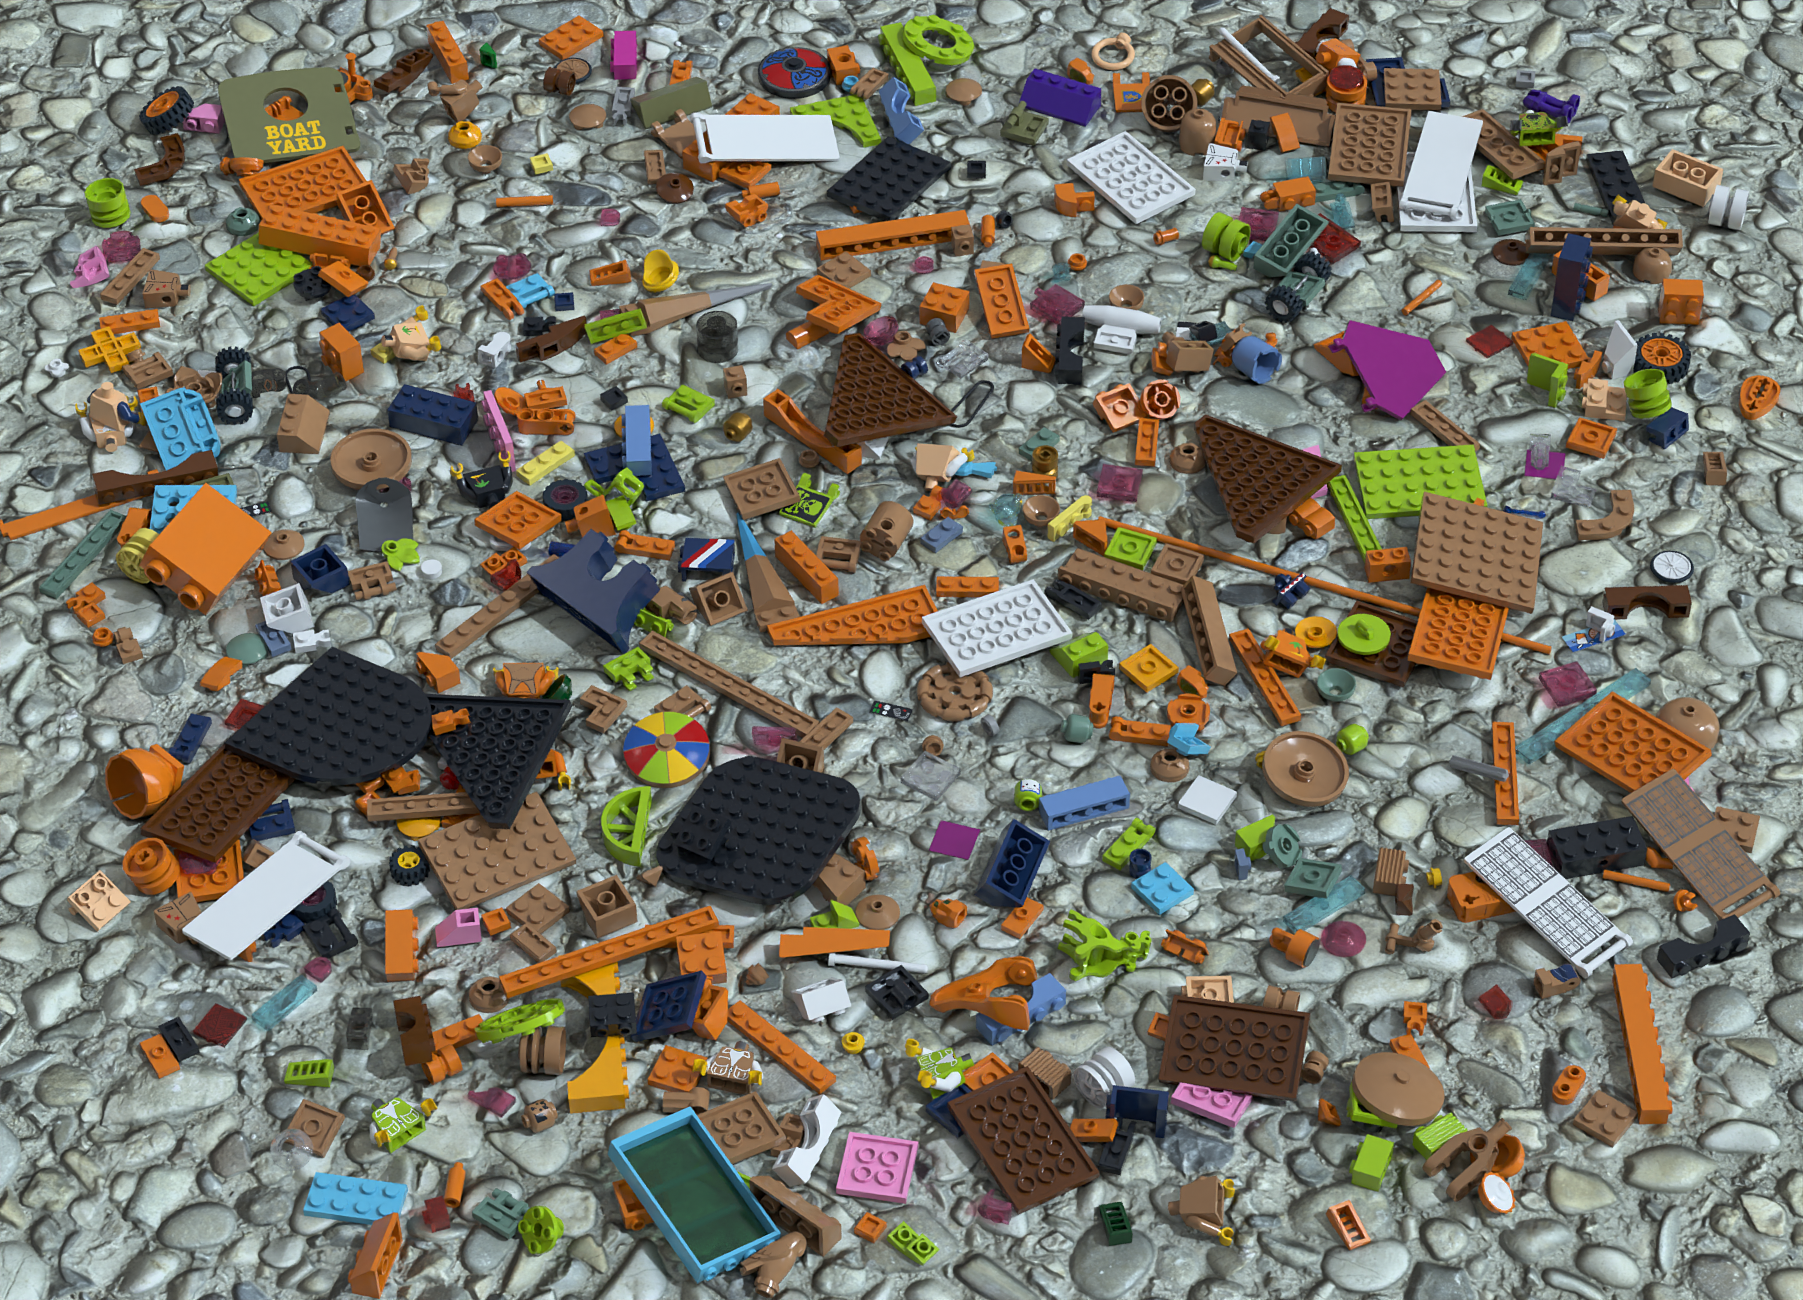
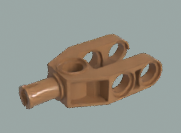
[1422,1118,1512,1202]

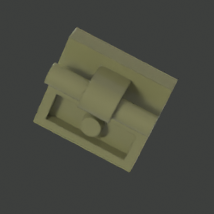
[1000,101,1049,146]

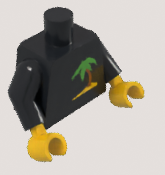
[450,451,513,509]

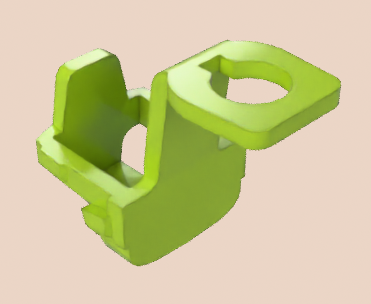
[583,467,644,506]

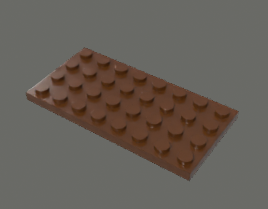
[140,730,295,863]

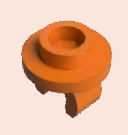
[1673,889,1698,912]

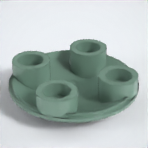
[226,633,268,668]

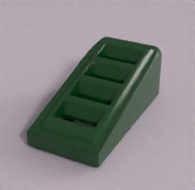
[1099,1201,1133,1246]

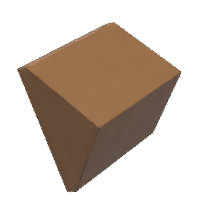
[777,738,824,773]

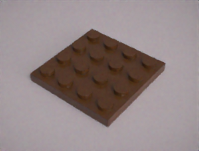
[1325,600,1418,688]

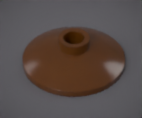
[656,173,694,204]
[1493,239,1531,266]

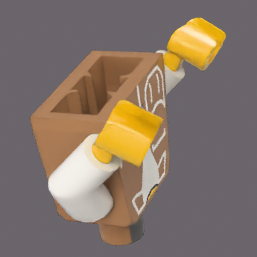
[692,1041,763,1095]

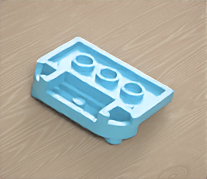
[140,387,220,471]

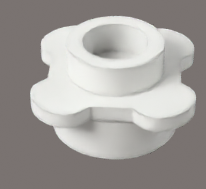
[45,359,69,378]

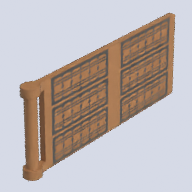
[1621,769,1780,920]

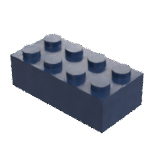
[1551,233,1593,321]
[387,384,478,446]

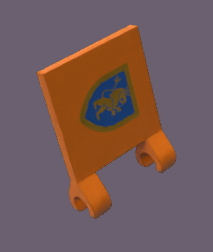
[1112,72,1150,113]

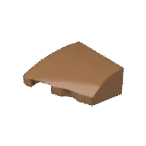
[393,158,429,194]

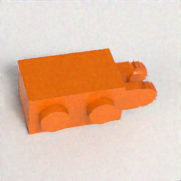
[1260,176,1316,212]

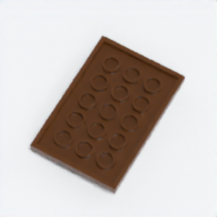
[1158,995,1311,1102]
[947,1066,1100,1215]

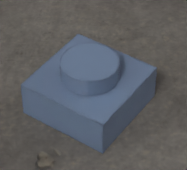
[1234,848,1251,880]

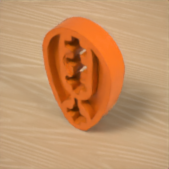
[1739,375,1780,420]

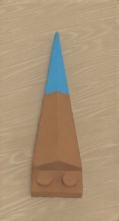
[736,512,800,633]

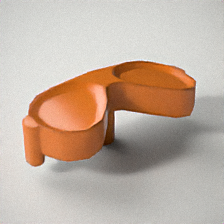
[940,505,969,519]

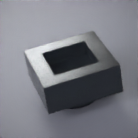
[967,160,986,179]
[600,386,628,411]

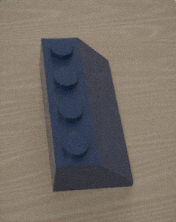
[974,818,1050,908]

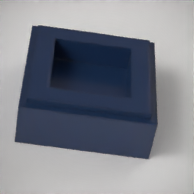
[554,292,575,312]

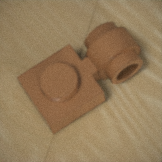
[113,627,143,664]

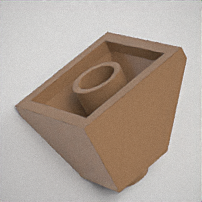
[689,572,748,626]

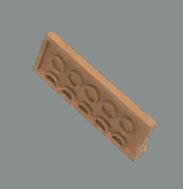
[1058,548,1184,622]

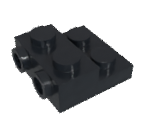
[588,992,637,1038]

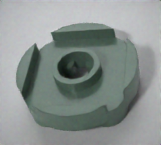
[1263,824,1302,869]

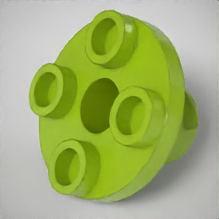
[518,1206,564,1254]

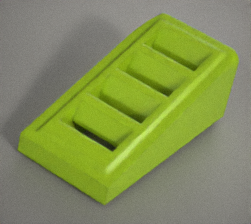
[1481,165,1523,195]
[284,1059,334,1087]

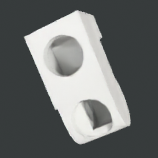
[478,332,511,368]

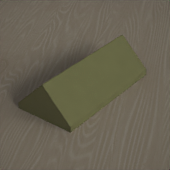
[630,76,712,130]

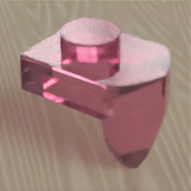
[941,479,972,508]
[977,1189,1012,1225]

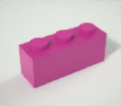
[610,31,637,80]

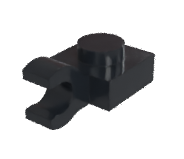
[523,316,556,336]
[1078,660,1115,684]

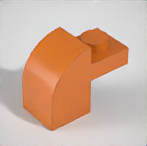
[1054,183,1095,217]

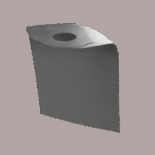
[356,477,414,552]

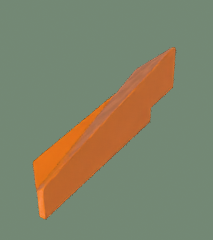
[779,927,890,958]

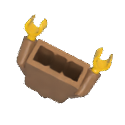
[1168,1175,1235,1246]

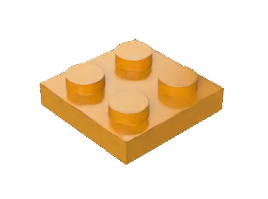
[1119,644,1179,693]

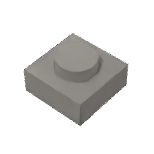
[1515,70,1535,89]

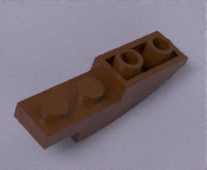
[374,48,433,93]
[515,315,587,363]

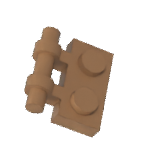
[348,561,397,600]

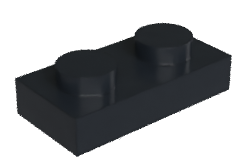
[158,1016,200,1062]

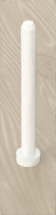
[1219,28,1280,84]
[828,952,928,974]

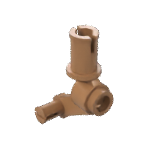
[1385,919,1443,954]

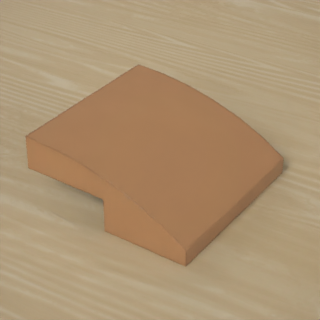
[1543,141,1581,185]

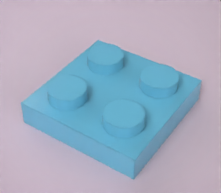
[1131,862,1194,915]

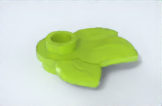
[381,538,420,571]

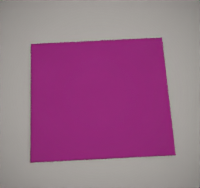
[1524,449,1565,480]
[929,820,981,860]

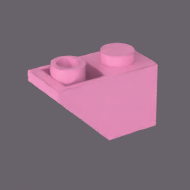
[183,103,225,134]
[435,908,482,947]

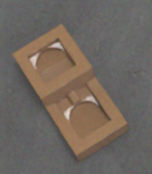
[770,1113,805,1157]

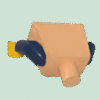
[87,382,147,432]

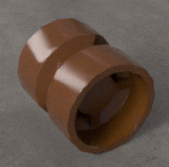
[543,67,576,96]

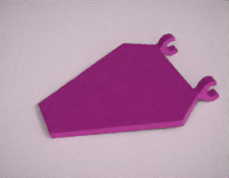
[1328,320,1446,420]

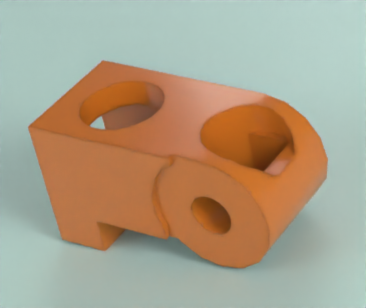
[1002,525,1027,564]

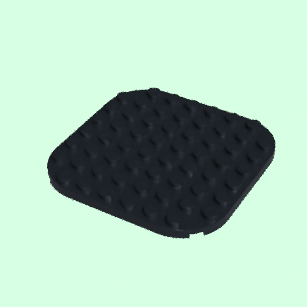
[656,756,862,905]

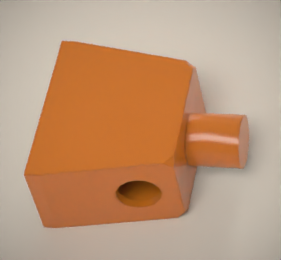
[565,495,616,538]

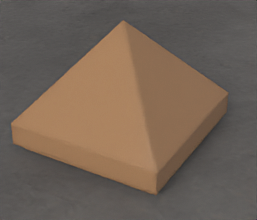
[636,866,663,887]

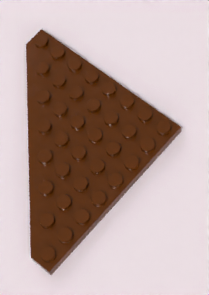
[824,333,957,447]
[1194,414,1342,544]

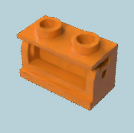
[1214,118,1246,152]

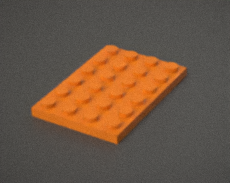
[238,146,367,220]
[1408,587,1509,680]
[1555,691,1712,793]

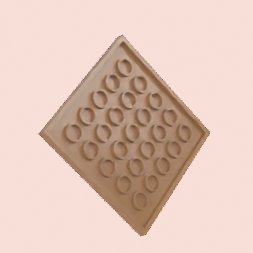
[1411,492,1543,614]

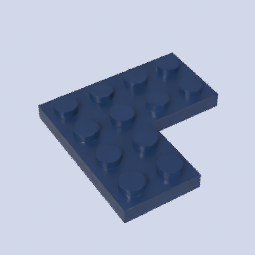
[1366,57,1450,108]
[584,434,685,501]

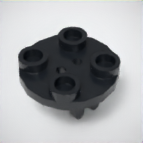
[293,266,332,301]

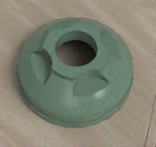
[226,207,261,236]
[1317,668,1356,702]

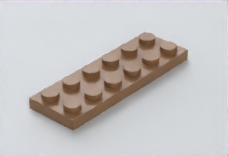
[1462,109,1545,179]

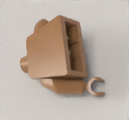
[427,79,483,123]

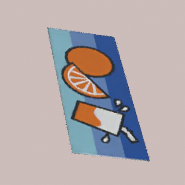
[1562,619,1626,652]

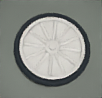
[1650,550,1694,583]

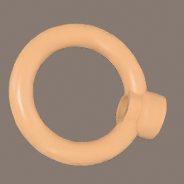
[1091,32,1135,70]

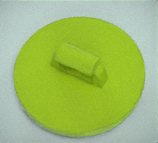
[1337,614,1391,655]

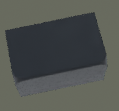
[1189,321,1217,342]

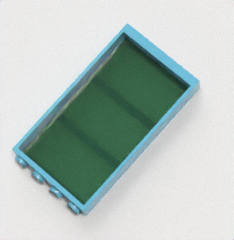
[607,1107,781,1283]

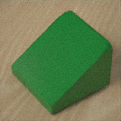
[479,43,497,69]

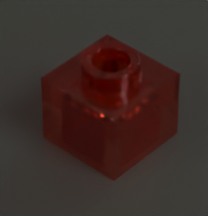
[422,1195,451,1233]

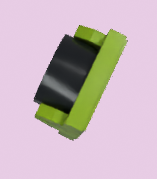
[1346,1082,1398,1132]

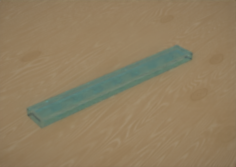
[1515,668,1651,765]

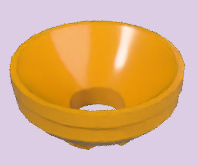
[448,121,482,149]

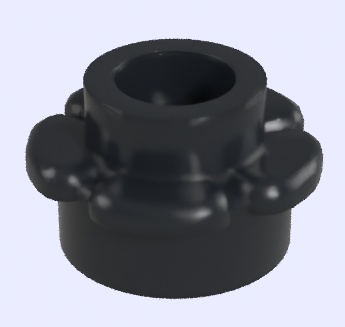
[995,210,1013,228]

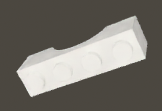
[772,1094,842,1187]

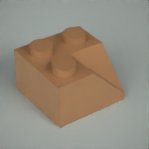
[576,875,638,938]

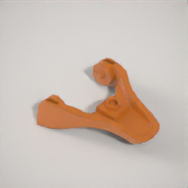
[929,956,1038,1031]

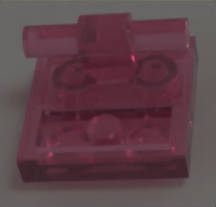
[1030,284,1085,324]

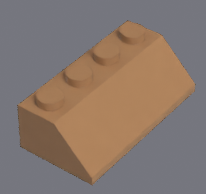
[749,1176,842,1257]

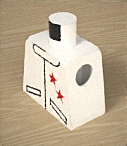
[1203,143,1248,181]

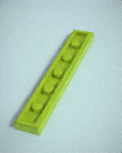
[1327,475,1382,563]

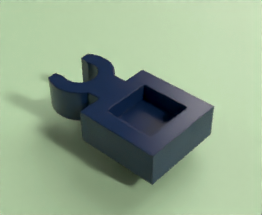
[263,912,305,948]

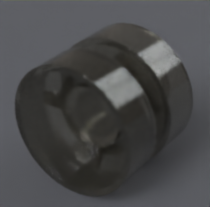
[696,311,738,363]

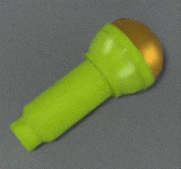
[1208,255,1238,271]

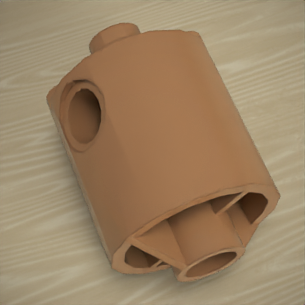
[860,501,914,561]

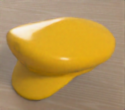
[642,249,679,293]

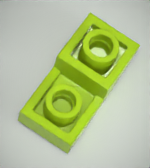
[606,495,637,530]
[886,1221,940,1266]

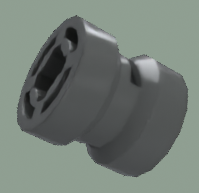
[926,318,950,345]

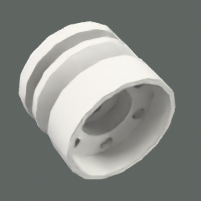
[1073,1046,1135,1109]

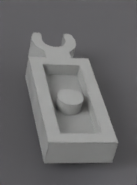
[612,87,635,125]

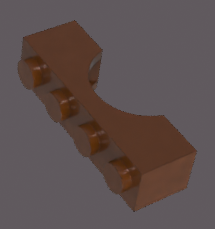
[1293,8,1349,61]
[1602,585,1692,620]
[393,996,436,1066]

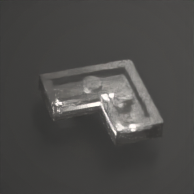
[1551,466,1596,508]

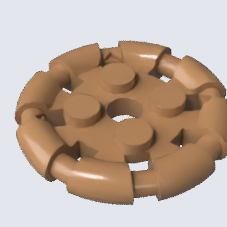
[917,662,993,722]

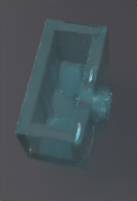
[1285,157,1326,184]

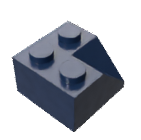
[290,544,350,593]

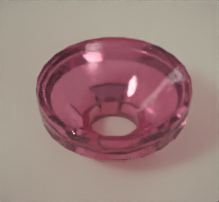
[864,316,899,345]

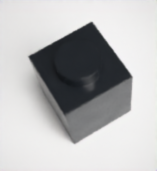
[1247,120,1270,151]

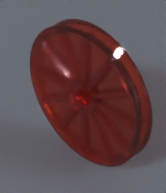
[1329,65,1363,89]

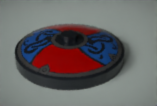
[758,47,831,99]

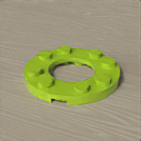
[902,15,974,65]
[475,998,565,1044]

